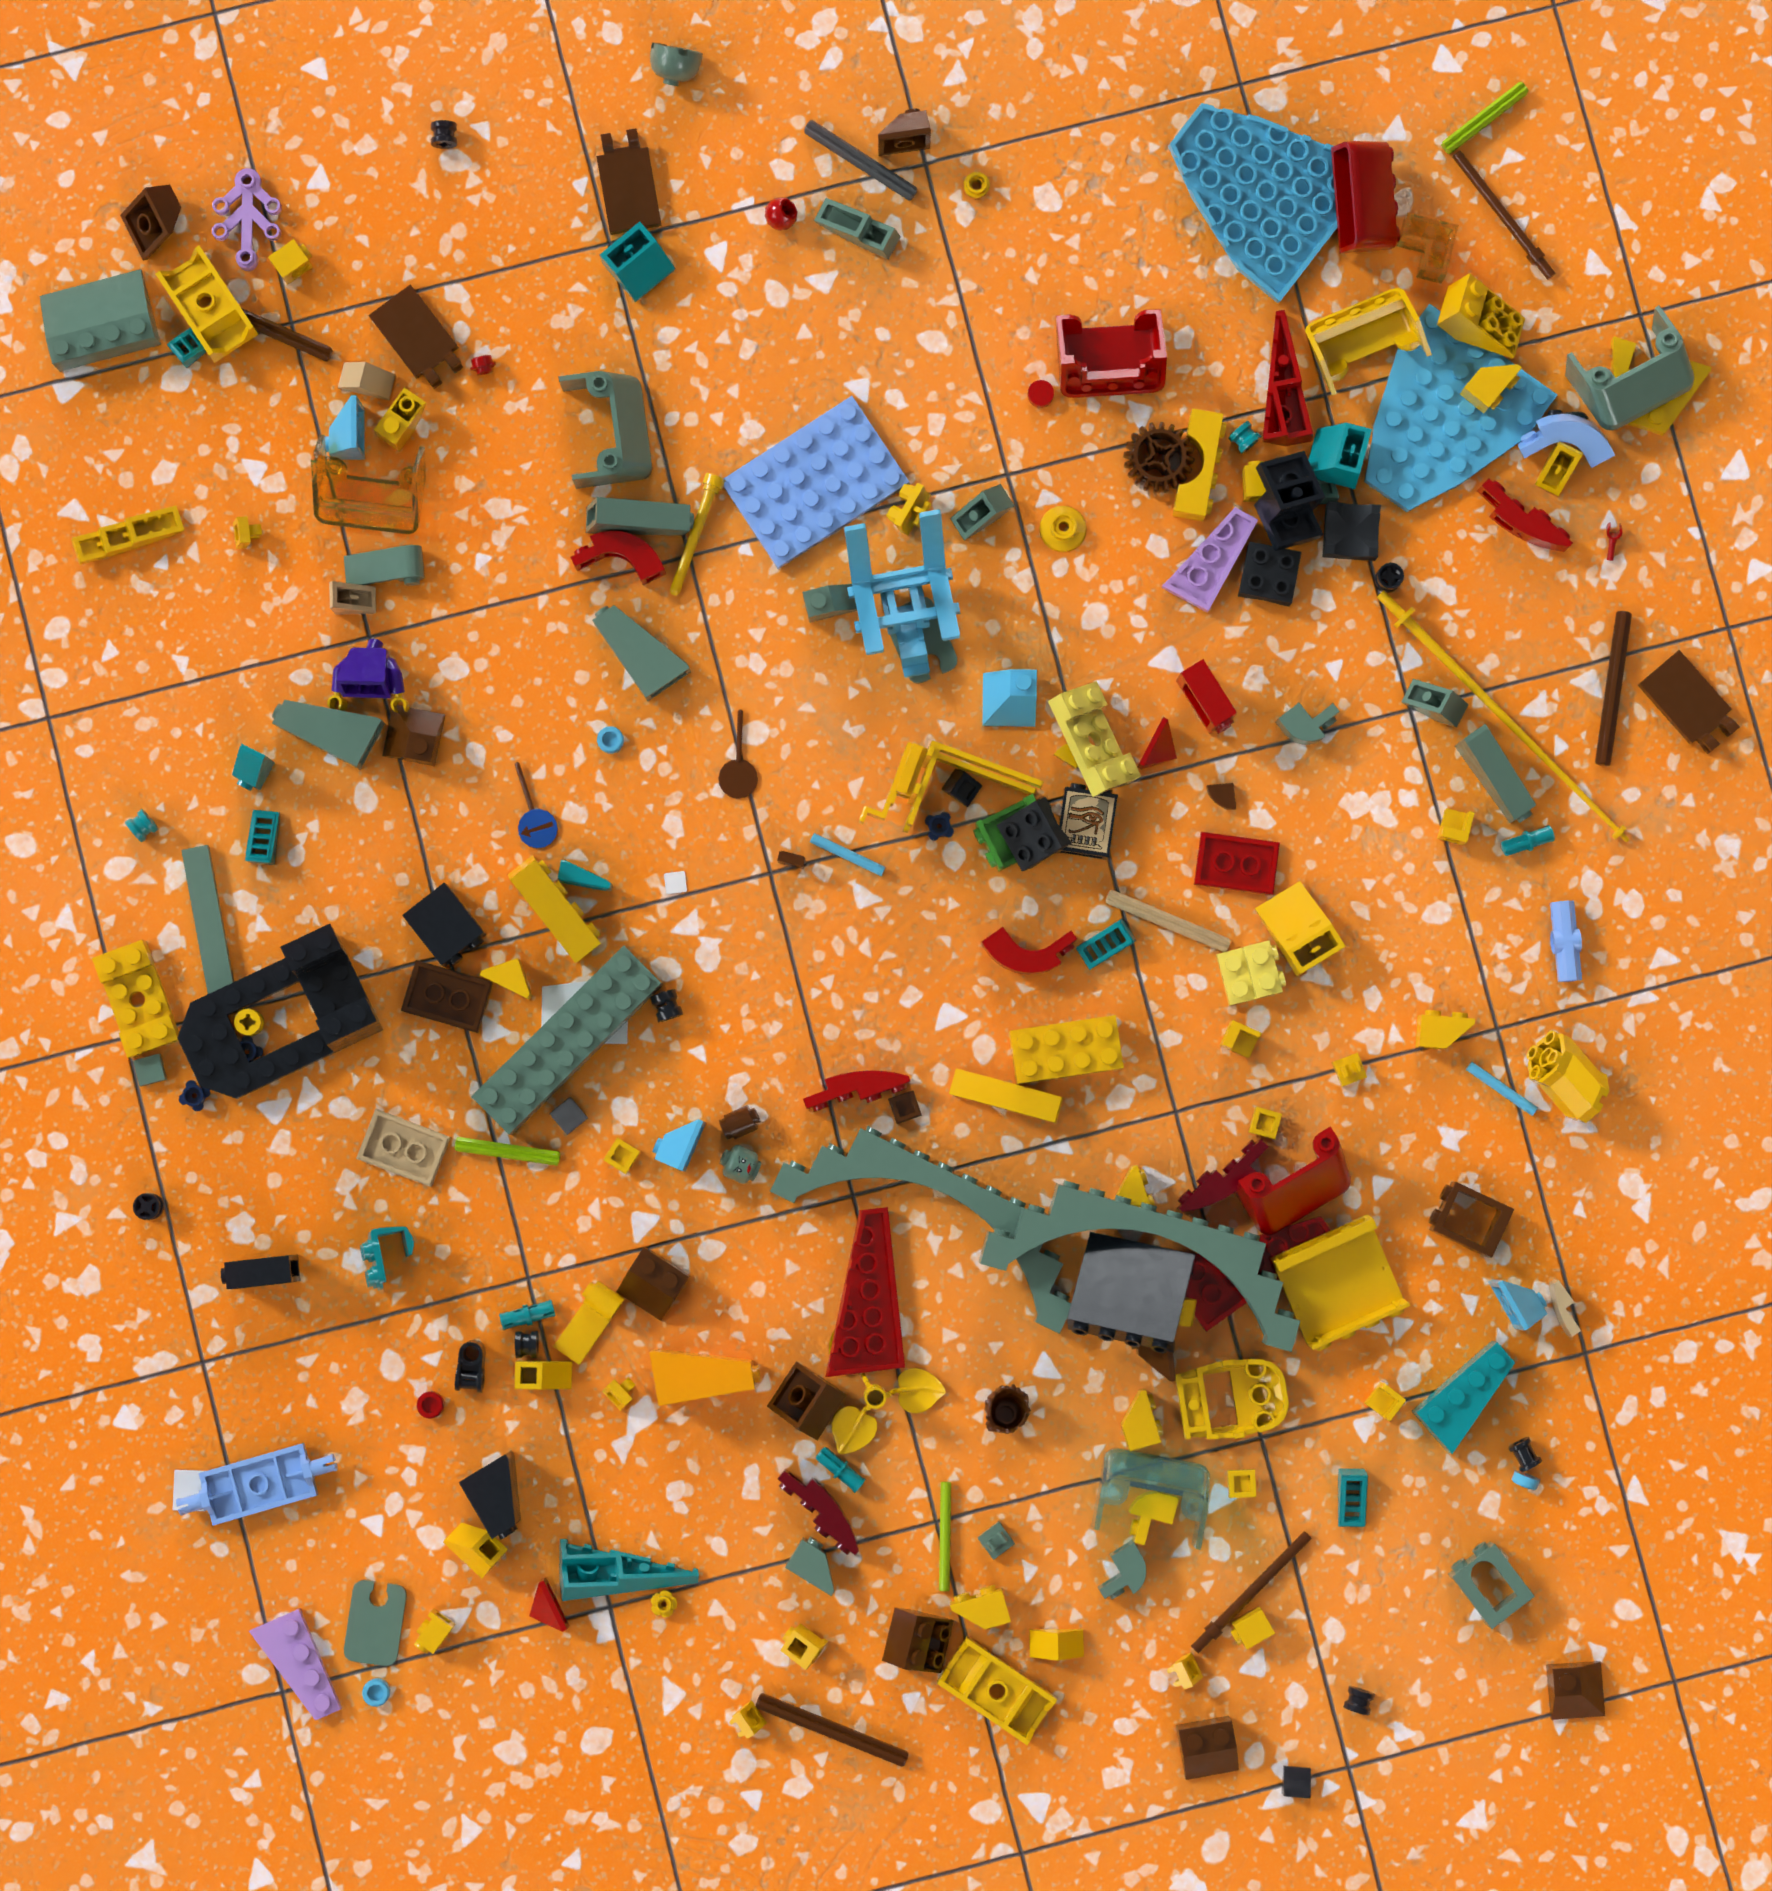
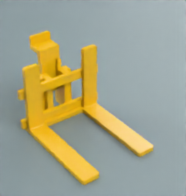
[859,740,1044,833]

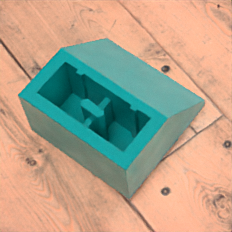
[599,222,676,303]
[1309,422,1372,489]

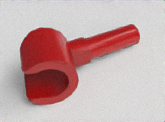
[1606,522,1623,561]

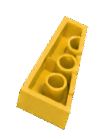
[507,855,601,963]

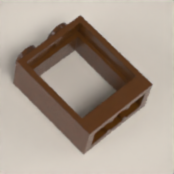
[1428,1182,1514,1258]

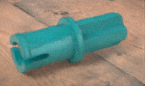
[1501,825,1555,856]
[816,1447,866,1493]

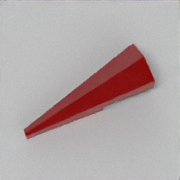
[1263,310,1313,447]

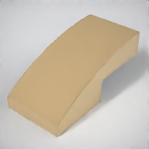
[1549,1280,1581,1337]

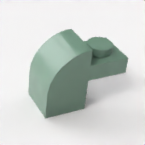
[1275,703,1340,745]
[1097,1540,1146,1599]

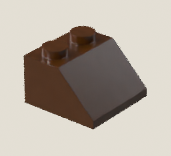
[616,1247,690,1321]
[767,1361,846,1441]
[1176,1716,1239,1780]

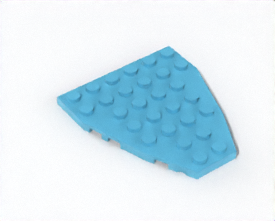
[1168,103,1337,303]
[1364,304,1557,512]

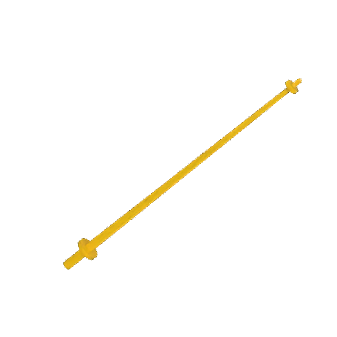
[1376,590,1629,842]

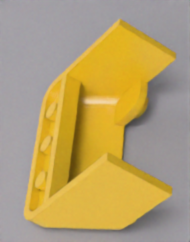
[1305,288,1432,396]

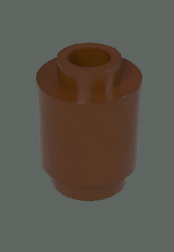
[719,1105,761,1140]

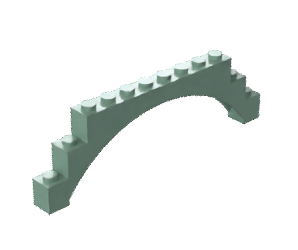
[770,1126,1071,1334]
[978,1180,1300,1352]

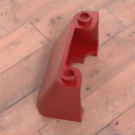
[1056,309,1167,398]
[1236,1126,1351,1235]

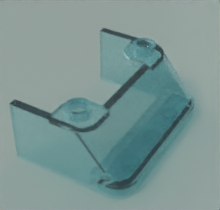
[1091,1448,1210,1550]

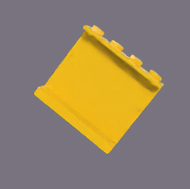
[1270,1214,1410,1350]

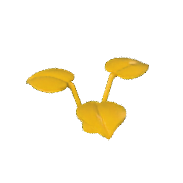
[829,1329,946,1454]

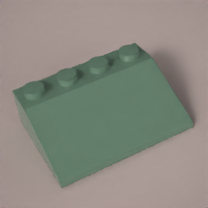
[40,269,161,372]

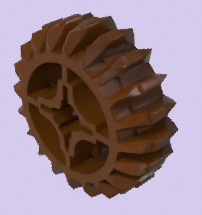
[1123,422,1195,494]

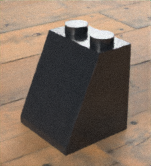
[459,1450,521,1539]

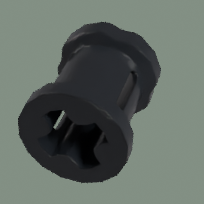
[1508,1437,1542,1472]

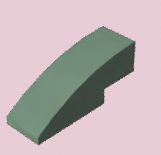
[814,198,900,260]

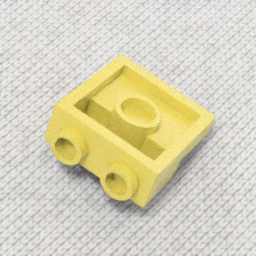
[1216,940,1286,1006]

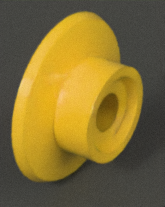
[1039,506,1087,552]

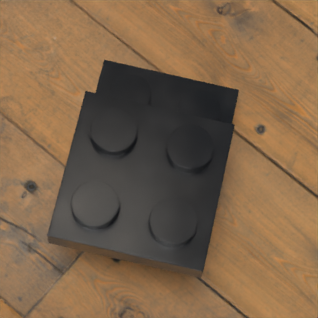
[1254,451,1325,551]

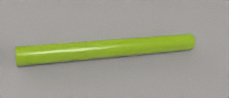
[939,1482,951,1591]

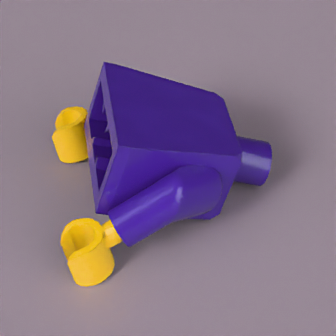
[327,639,410,713]

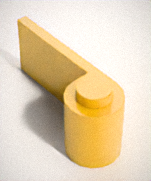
[553,1281,625,1365]

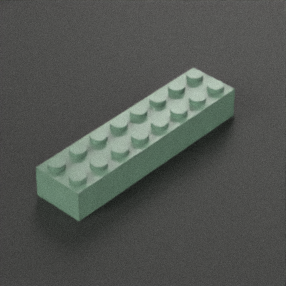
[471,946,663,1135]

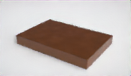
[401,960,493,1033]

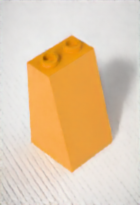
[649,1349,761,1406]

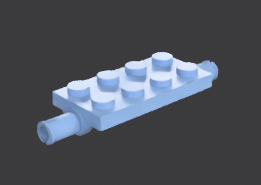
[176,1443,338,1525]

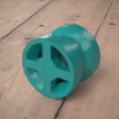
[1228,421,1262,454]
[125,809,159,842]

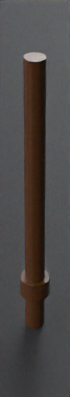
[1452,151,1556,280]
[1191,1531,1312,1654]

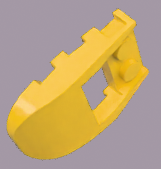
[1175,1359,1289,1439]

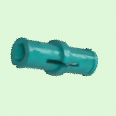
[499,1300,556,1330]

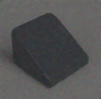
[942,768,983,807]
[550,1097,588,1135]
[1281,1765,1311,1798]

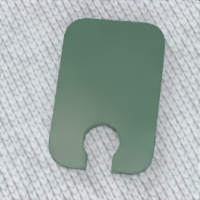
[890,597,957,684]
[344,1580,407,1666]

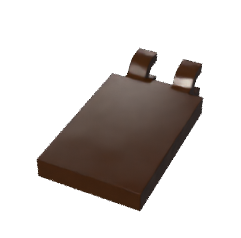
[596,128,662,235]
[369,284,463,389]
[1638,650,1740,754]

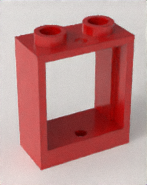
[1176,659,1237,734]

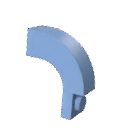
[1518,414,1615,468]

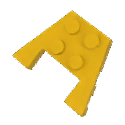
[1611,336,1712,436]

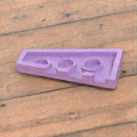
[1161,507,1258,613]
[249,1608,342,1720]

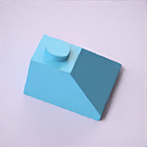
[325,395,365,460]
[982,669,1037,727]
[652,1119,706,1172]
[1488,1279,1547,1331]

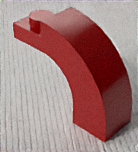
[570,531,666,585]
[981,927,1077,975]

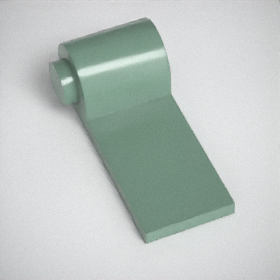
[344,545,425,586]

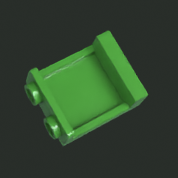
[973,794,1036,872]

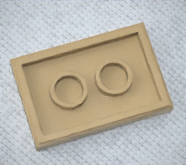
[356,1109,451,1187]

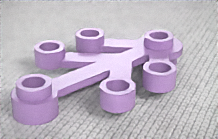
[212,168,282,271]

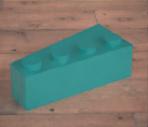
[1412,1341,1515,1454]

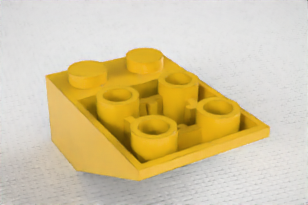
[1437,273,1525,358]
[1255,881,1346,976]

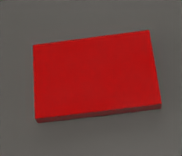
[1194,832,1280,895]

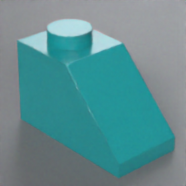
[232,744,275,791]

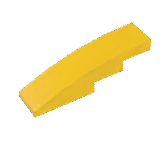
[71,506,184,565]
[949,1068,1063,1123]

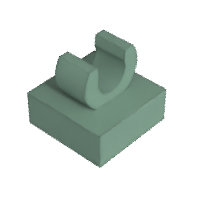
[977,1521,1015,1560]

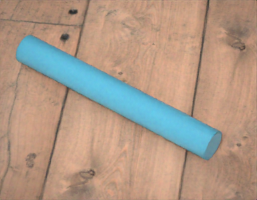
[810,833,886,876]
[1466,1062,1538,1116]

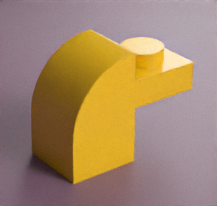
[1129,1491,1179,1545]

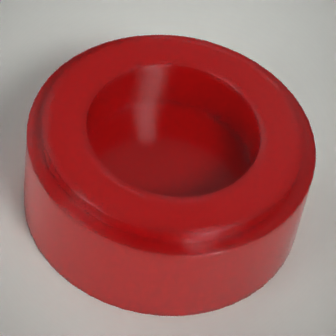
[1027,380,1054,408]
[417,1391,445,1419]

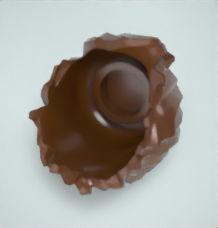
[984,1384,1031,1434]

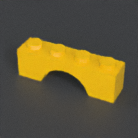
[1172,408,1227,521]

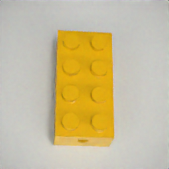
[1009,1015,1124,1085]

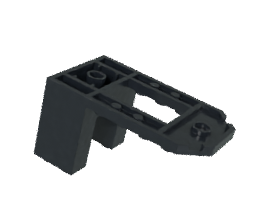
[177,924,383,1099]

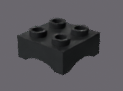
[1322,501,1381,561]
[1238,542,1302,607]
[997,797,1072,871]

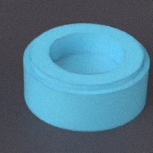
[597,726,624,754]
[1511,1470,1540,1490]
[362,1678,391,1707]

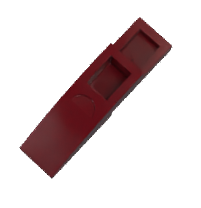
[1177,1139,1269,1212]
[778,1469,859,1555]

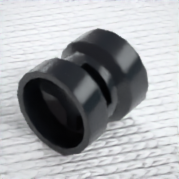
[1374,562,1404,593]
[650,989,683,1023]

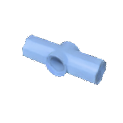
[1550,900,1582,982]

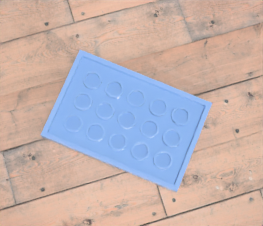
[723,396,910,569]

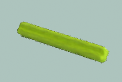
[1441,82,1528,154]
[455,1137,560,1166]

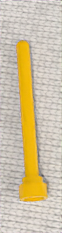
[670,473,725,596]

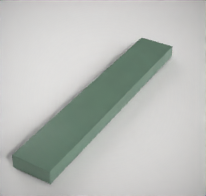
[181,845,234,994]

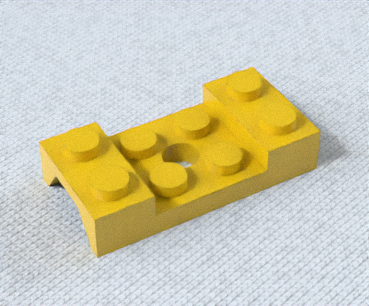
[155,245,259,363]
[92,940,179,1059]
[937,1636,1057,1745]

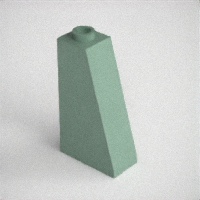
[586,497,694,536]
[592,605,691,701]
[272,700,385,770]
[1455,724,1536,823]

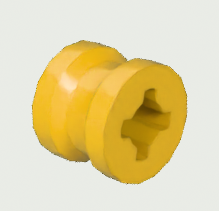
[234,1009,265,1036]

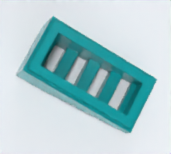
[167,327,206,368]
[245,810,280,865]
[557,859,613,892]
[1076,919,1136,970]
[1338,1468,1368,1527]

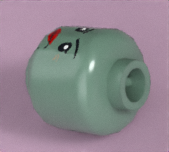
[719,1145,761,1184]

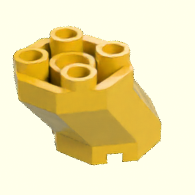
[1527,1030,1609,1123]

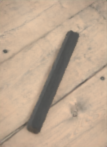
[804,120,917,201]

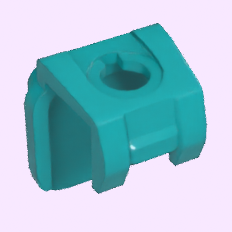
[360,1226,414,1291]

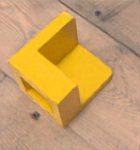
[1437,808,1475,845]
[1220,1020,1262,1058]
[1364,1382,1406,1421]

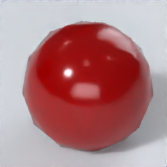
[765,197,798,231]

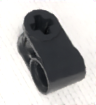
[455,1340,486,1393]

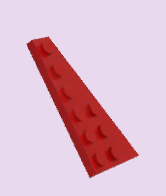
[825,1207,905,1377]
[1185,1216,1331,1332]

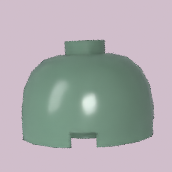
[650,42,703,86]

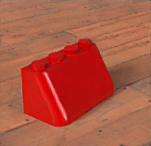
[1331,141,1400,254]

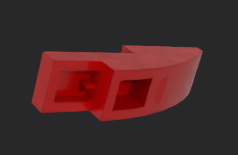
[1477,478,1573,552]
[803,1070,910,1112]

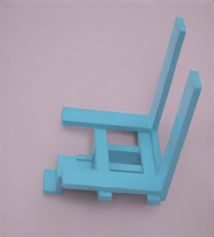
[844,509,961,678]

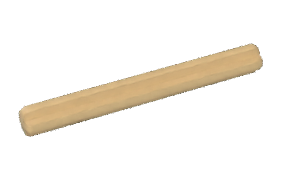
[1106,890,1231,952]

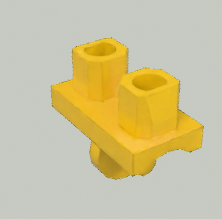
[886,483,932,536]

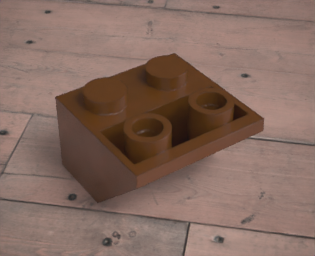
[882,1608,954,1673]

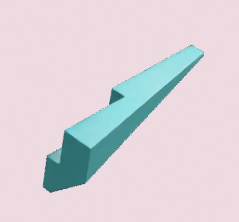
[559,1539,699,1601]

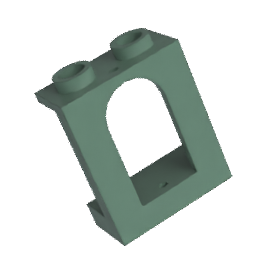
[1448,1542,1535,1629]

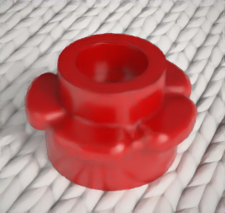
[470,355,496,375]

